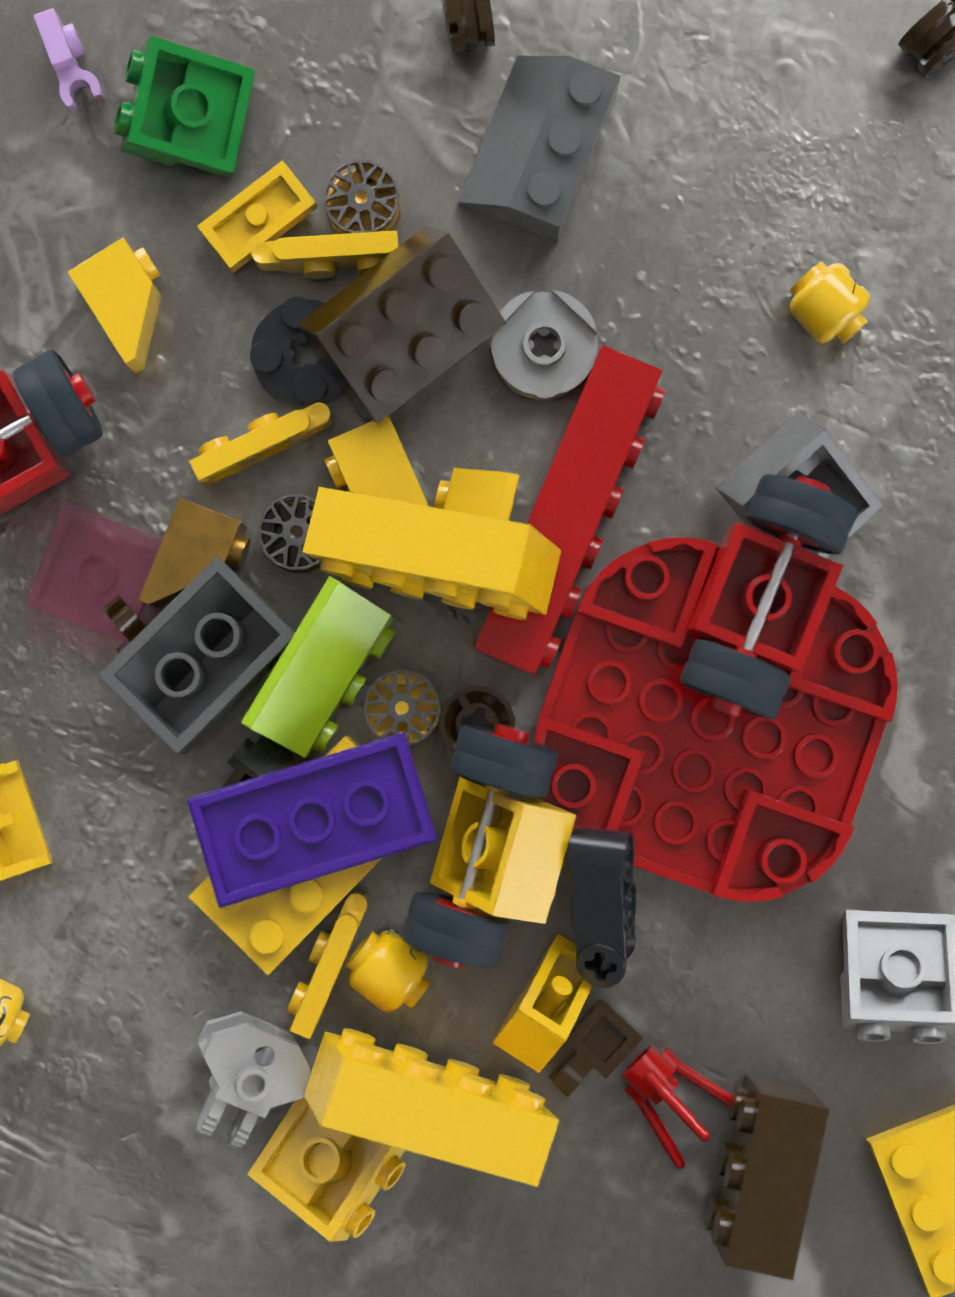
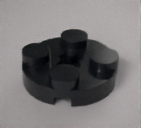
[250,297,345,408]

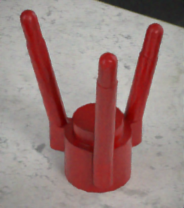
[621,1045,732,1169]

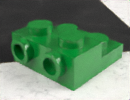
[113,36,255,178]

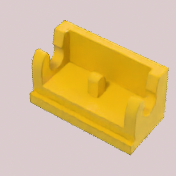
[0,761,53,882]

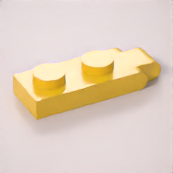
[251,230,400,279]
[189,403,333,488]
[286,891,369,1039]

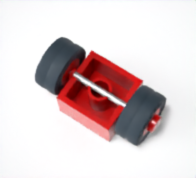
[0,350,103,515]
[680,474,857,720]

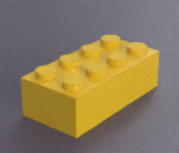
[303,487,561,620]
[188,736,382,975]
[303,1028,559,1187]

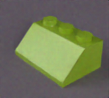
[241,576,396,758]

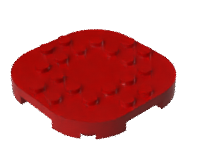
[533,537,897,902]

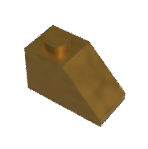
[139,498,251,608]

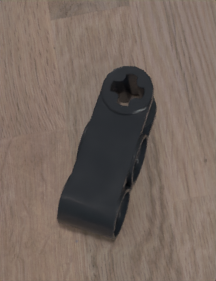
[568,827,637,988]

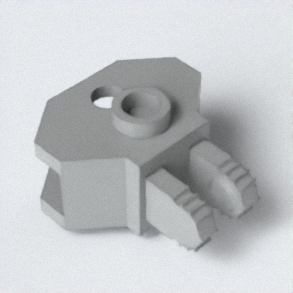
[196,1011,311,1149]

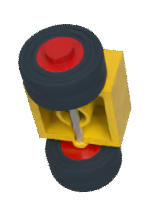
[402,724,576,968]

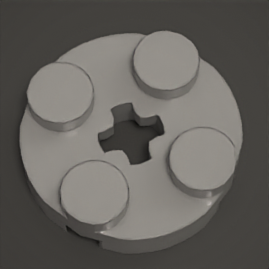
[490,290,598,402]

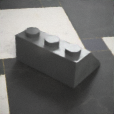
[458,56,621,244]
[98,556,295,754]

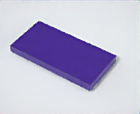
[186,732,438,908]

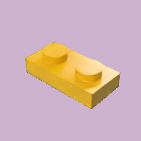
[197,160,317,273]

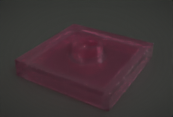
[25,502,162,642]

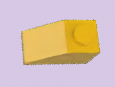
[68,237,161,374]
[324,415,429,507]
[434,468,519,521]
[493,933,592,1073]

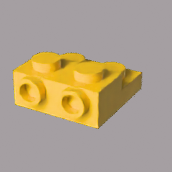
[247,1098,406,1242]

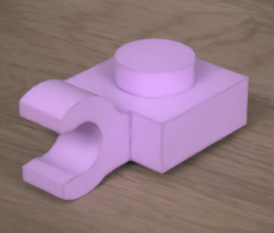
[33,8,105,113]

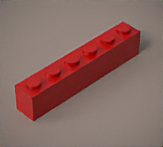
[474,345,666,677]

